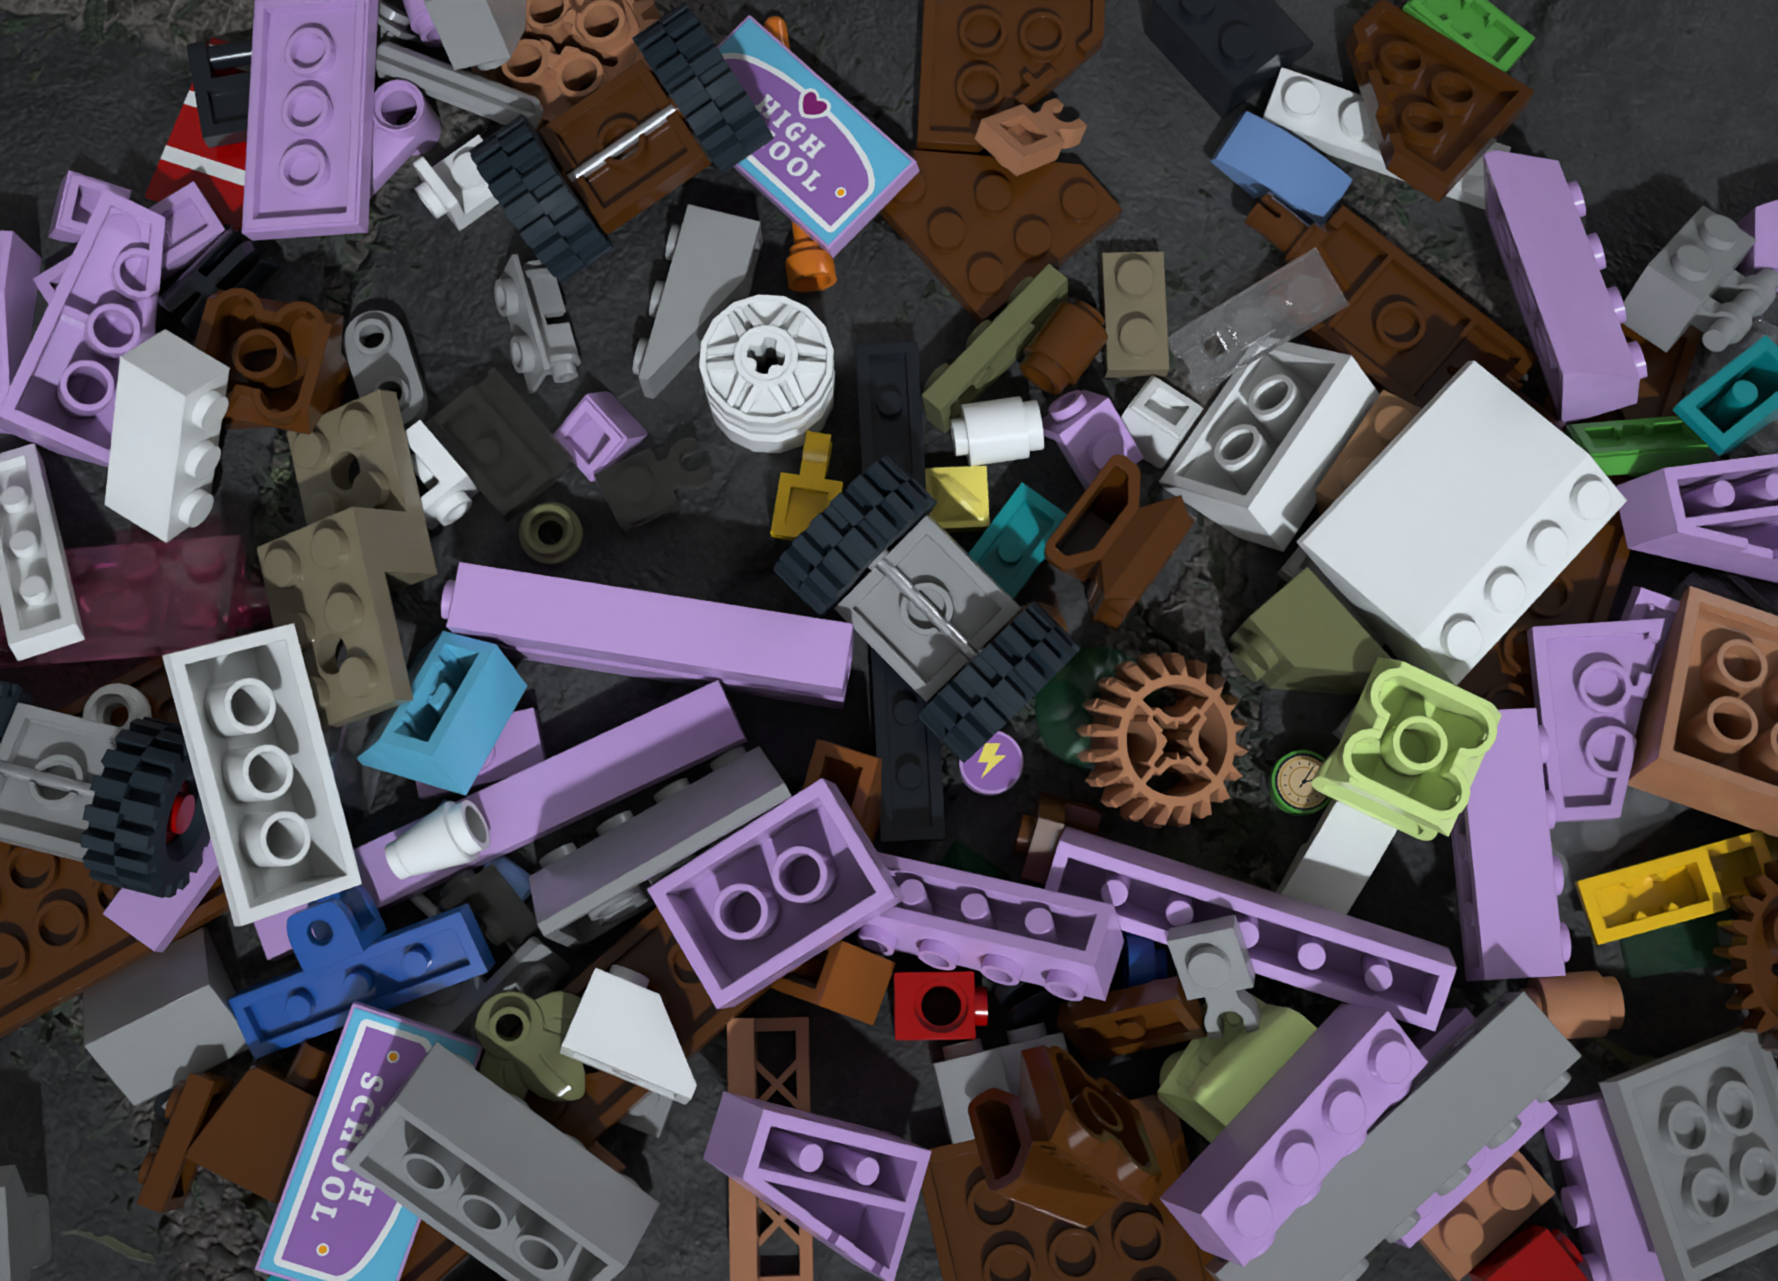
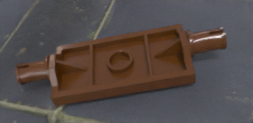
[1244,192,1566,430]

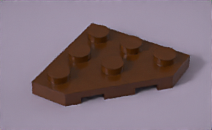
[917,0,1105,154]
[1345,0,1535,203]
[879,150,1122,325]

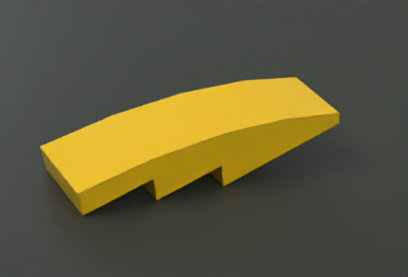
[1574,830,1778,945]

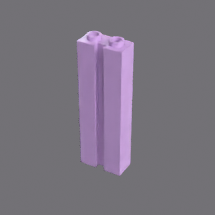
[441,562,854,710]

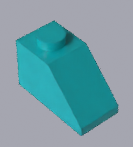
[1672,335,1778,456]

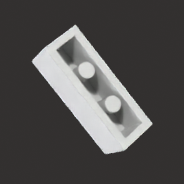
[104,329,230,543]

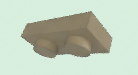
[1100,251,1169,378]

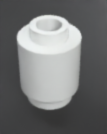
[950,396,1044,467]

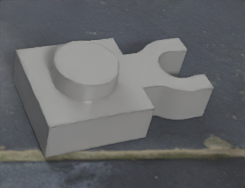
[1167,915,1261,1040]

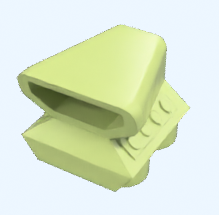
[1311,657,1502,841]
[1157,995,1318,1143]

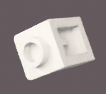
[412,134,499,231]
[405,420,479,530]

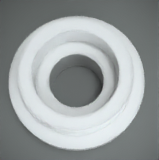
[83,683,152,730]

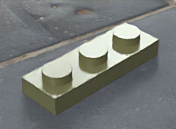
[922,264,1068,434]

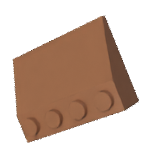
[1627,586,1778,838]

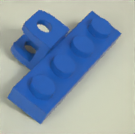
[226,884,496,1059]

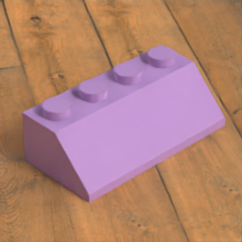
[1483,150,1647,425]

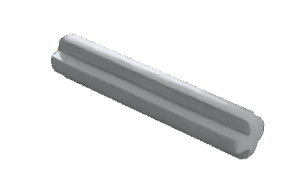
[375,41,544,130]

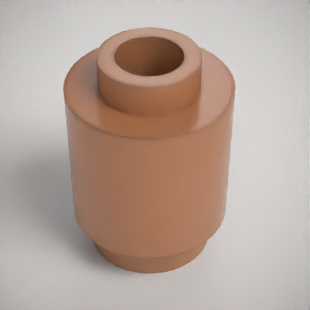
[1519,971,1625,1039]

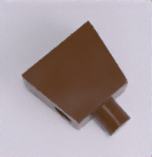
[184,1040,334,1205]

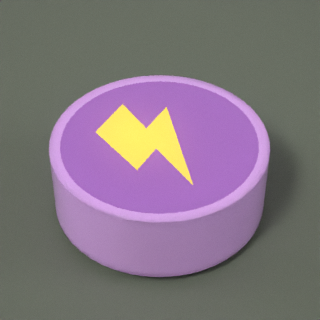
[958,731,1023,796]

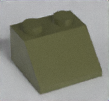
[1227,566,1391,696]

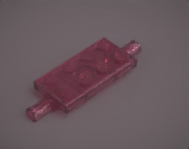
[0,535,272,668]

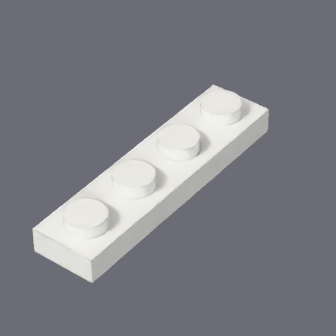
[1263,67,1511,210]
[0,443,85,661]

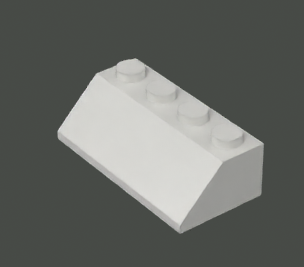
[162,623,362,926]

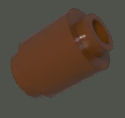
[1019,300,1108,396]

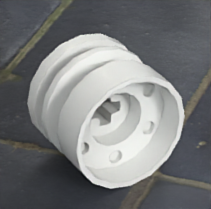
[699,295,835,453]

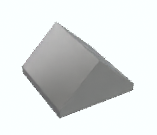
[83,927,250,1106]

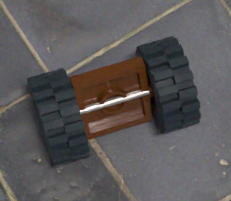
[469,2,774,283]

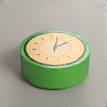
[1268,750,1332,816]

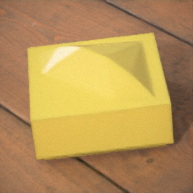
[925,466,990,533]

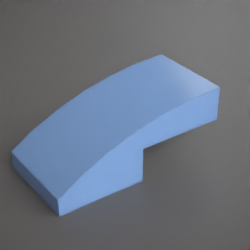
[1210,111,1353,226]

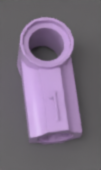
[370,79,441,199]

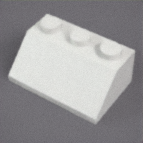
[1159,336,1380,552]

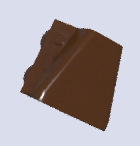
[194,288,351,435]
[1044,454,1197,631]
[968,1045,1162,1229]

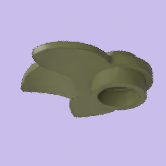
[475,990,585,1101]

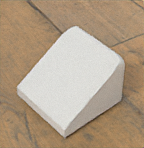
[1121,375,1203,469]

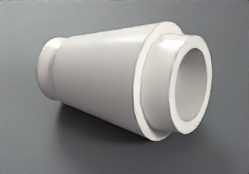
[385,800,490,880]

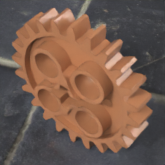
[471,0,662,142]

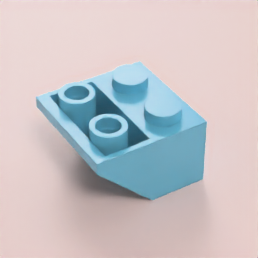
[357,631,527,796]

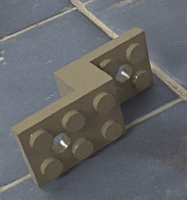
[257,389,437,733]

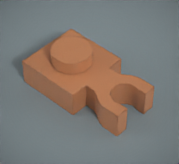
[974,98,1087,176]

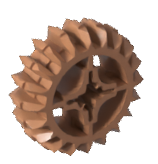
[1076,653,1250,828]

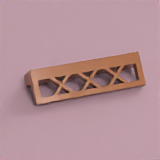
[727,1017,814,1281]

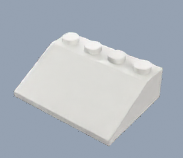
[1296,360,1627,686]

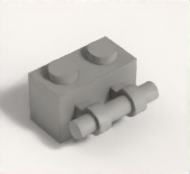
[1623,206,1778,353]

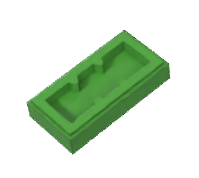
[1402,0,1536,73]
[1565,416,1714,477]

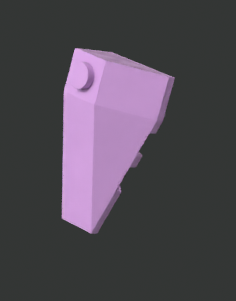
[0,188,165,467]

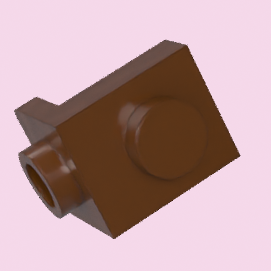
[1012,792,1101,885]

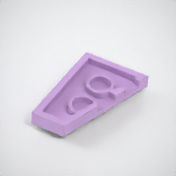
[1527,618,1665,823]

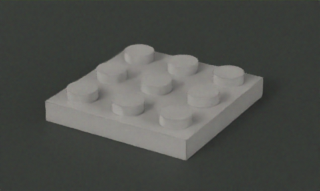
[1599,1026,1778,1281]

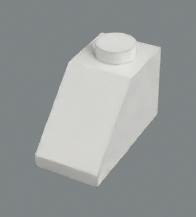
[560,965,697,1105]

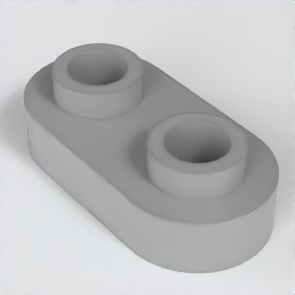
[343,311,428,431]

